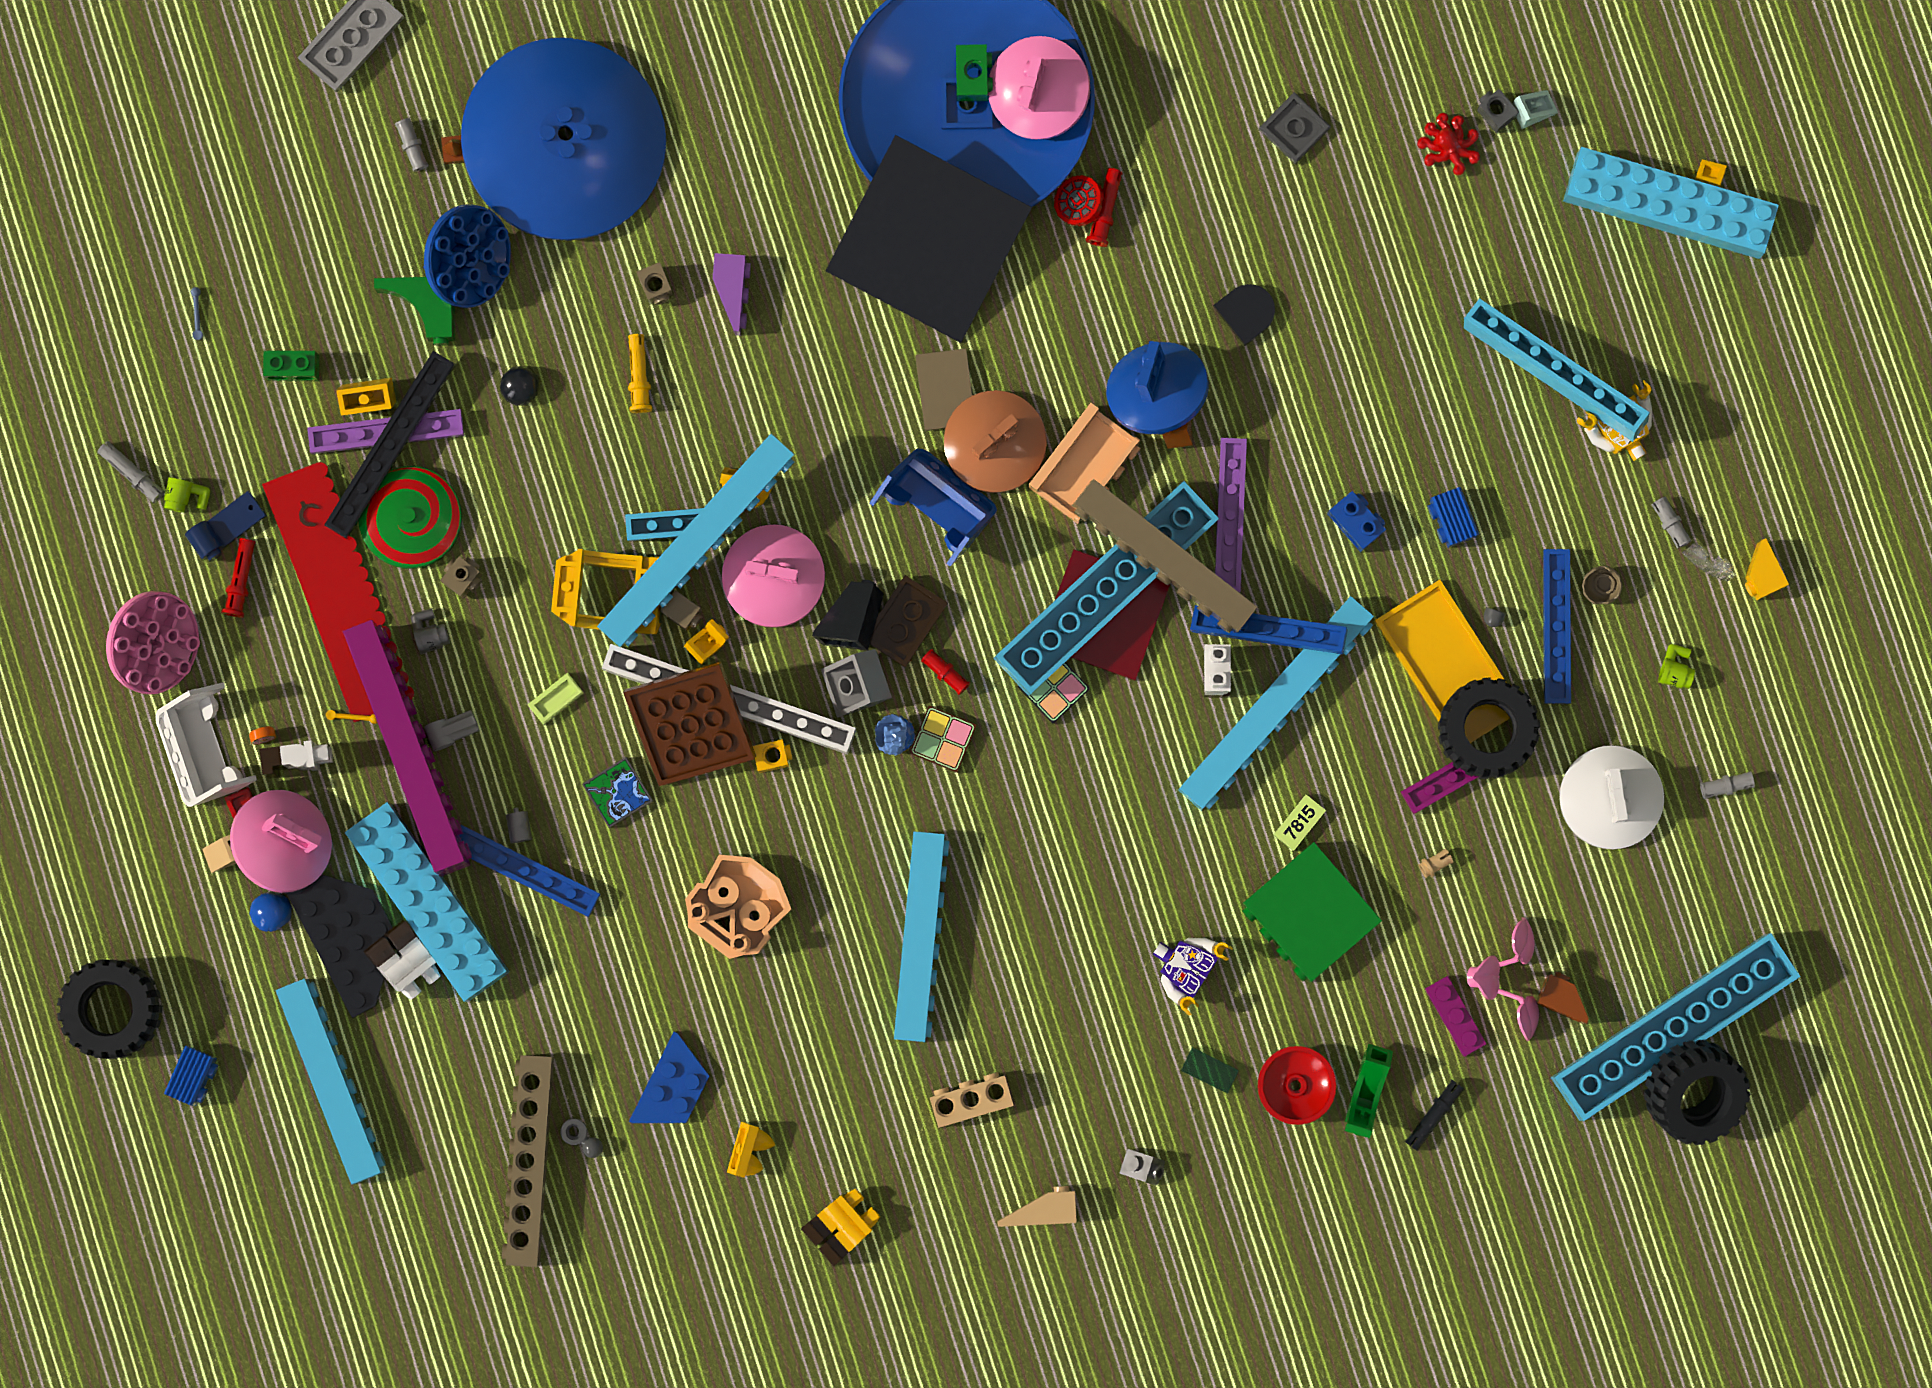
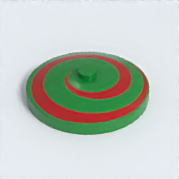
[358,466,462,569]

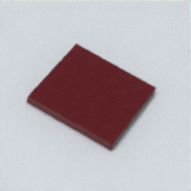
[1055,549,1170,681]

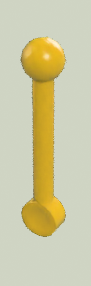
[326,710,377,724]

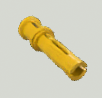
[628,334,652,413]

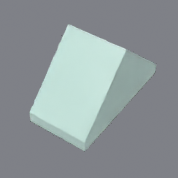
[1513,90,1558,129]

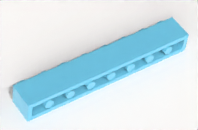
[1464,298,1650,442]
[894,832,949,1042]
[275,978,386,1185]

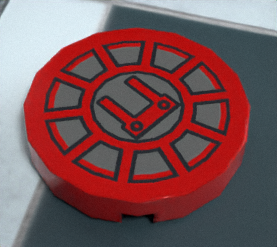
[1054,175,1104,226]

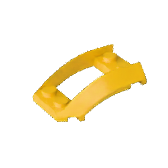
[551,549,661,635]

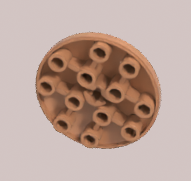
[944,391,1046,493]

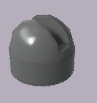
[1483,607,1506,627]

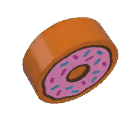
[249,726,276,745]

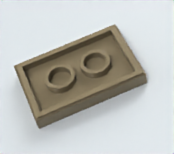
[915,349,972,432]

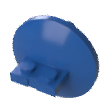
[423,204,511,308]
[1106,341,1209,434]

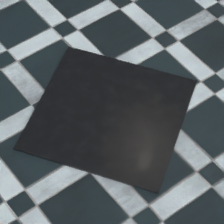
[826,135,1032,343]

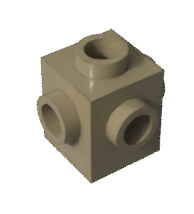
[440,556,482,599]

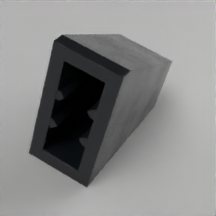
[812,580,884,651]

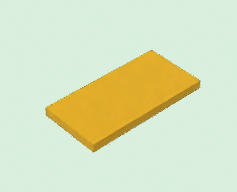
[1374,580,1510,743]

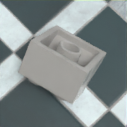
[821,649,892,718]

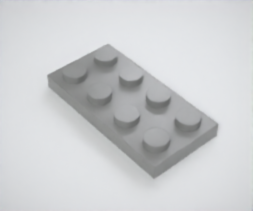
[297,0,404,93]

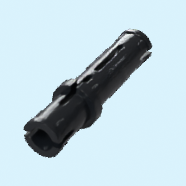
[1404,1079,1465,1152]

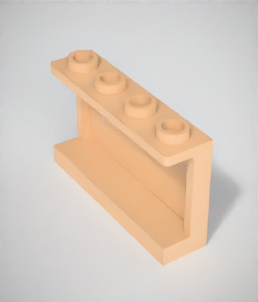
[1029,403,1141,524]

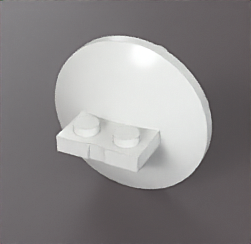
[1559,746,1664,849]

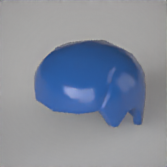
[249,891,292,932]

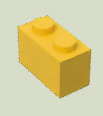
[336,378,396,416]

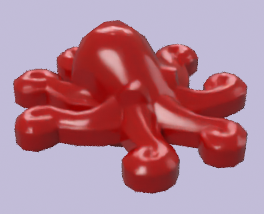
[1417,112,1480,176]

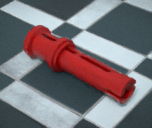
[1085,168,1123,247]
[221,538,256,618]

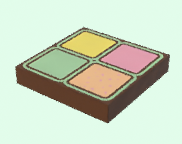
[909,706,977,773]

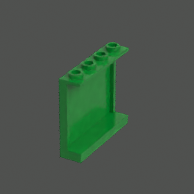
[1242,842,1382,983]

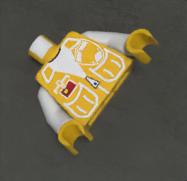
[1577,380,1652,461]

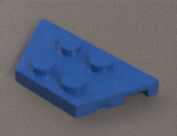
[629,1032,710,1123]

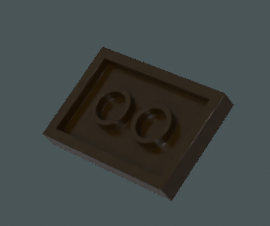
[870,575,948,668]

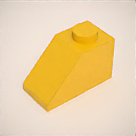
[1745,538,1789,600]

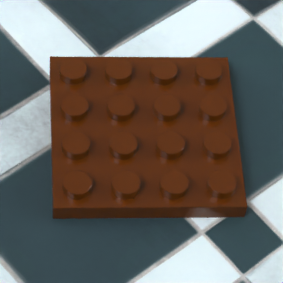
[623,662,756,786]

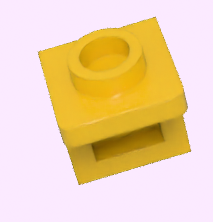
[684,619,729,665]

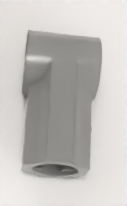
[424,710,480,751]

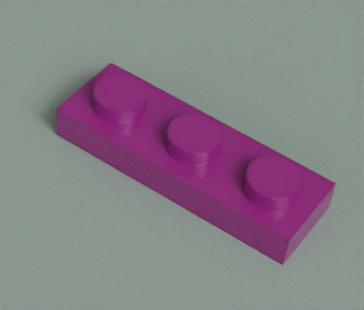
[1400,762,1479,815]
[1424,976,1486,1057]

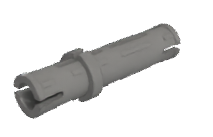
[97,441,165,503]

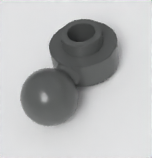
[561,1118,603,1158]

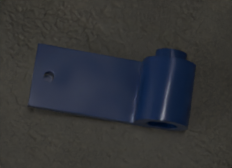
[185,491,267,562]

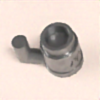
[411,608,450,655]

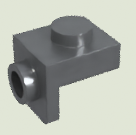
[1120,1149,1165,1186]

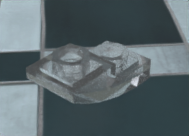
[1682,543,1736,582]

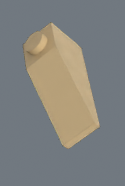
[998,1186,1076,1227]

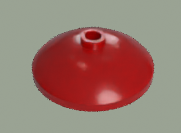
[1257,1046,1336,1125]

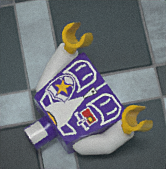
[1152,938,1233,1016]

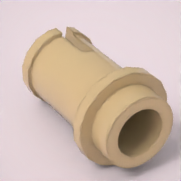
[1418,849,1453,878]

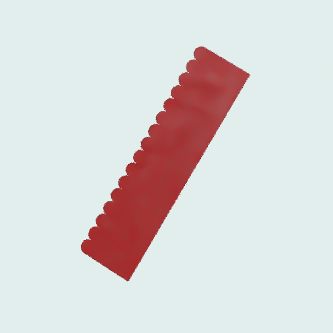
[262,462,414,722]

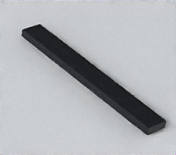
[324,351,456,539]

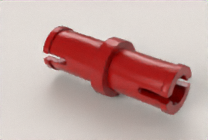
[921,649,970,695]

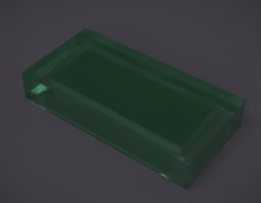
[1180,1047,1239,1094]

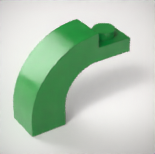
[1345,1043,1393,1139]

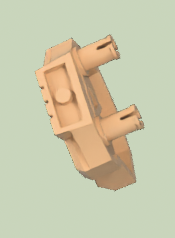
[685,855,792,959]

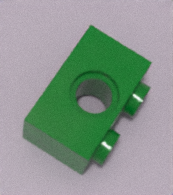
[956,44,993,101]

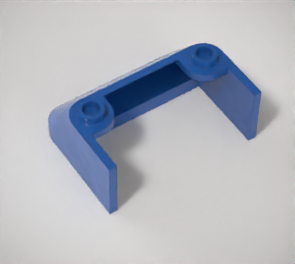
[869,449,997,567]

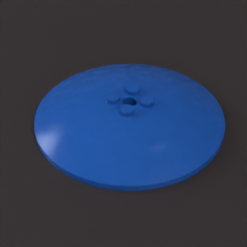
[461,38,666,240]

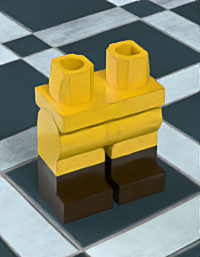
[801,1188,881,1267]

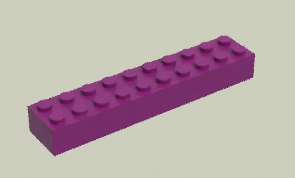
[343,620,472,877]

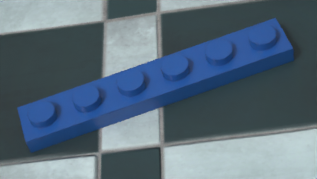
[1543,549,1571,704]
[1190,605,1348,654]
[459,825,601,917]

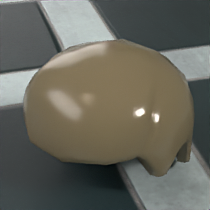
[1582,566,1623,604]

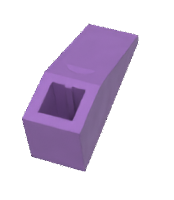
[713,253,751,336]

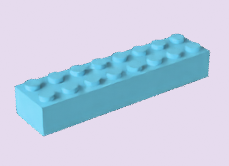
[1563,147,1779,259]
[345,802,510,1002]

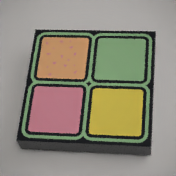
[1017,662,1090,724]

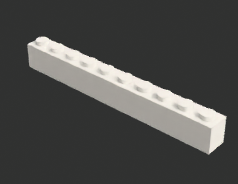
[602,644,856,755]

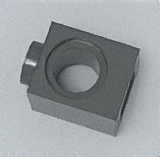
[1477,89,1519,133]

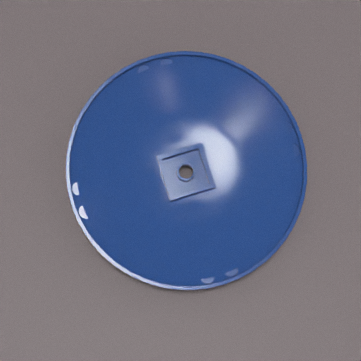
[839,0,1095,207]

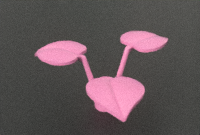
[1467,917,1539,1041]

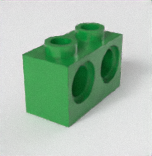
[263,351,320,381]

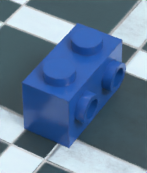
[1327,491,1386,553]

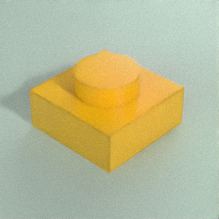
[1695,160,1727,187]

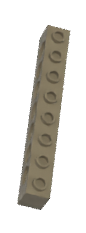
[502,1055,554,1267]

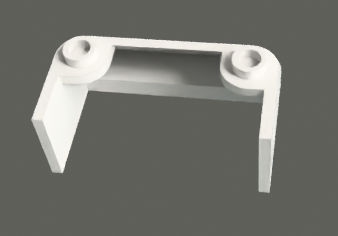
[156,682,257,807]

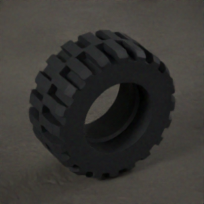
[1438,677,1540,779]
[57,959,163,1059]
[1644,1040,1751,1145]

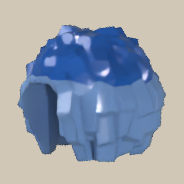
[875,714,915,756]

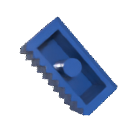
[1428,487,1479,548]
[164,1046,218,1106]

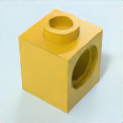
[753,739,793,773]

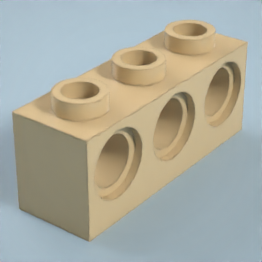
[930,1072,1014,1128]

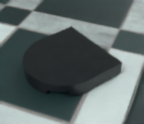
[1213,284,1275,346]

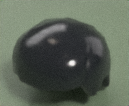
[500,366,540,406]

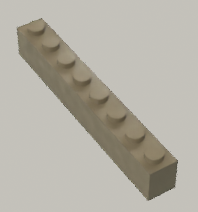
[1072,479,1257,633]

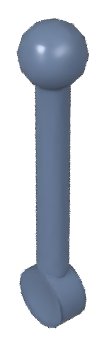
[190,287,203,340]

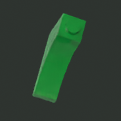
[374,277,455,346]

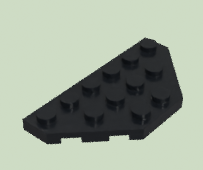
[286,875,394,1018]

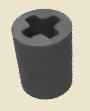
[506,808,532,843]

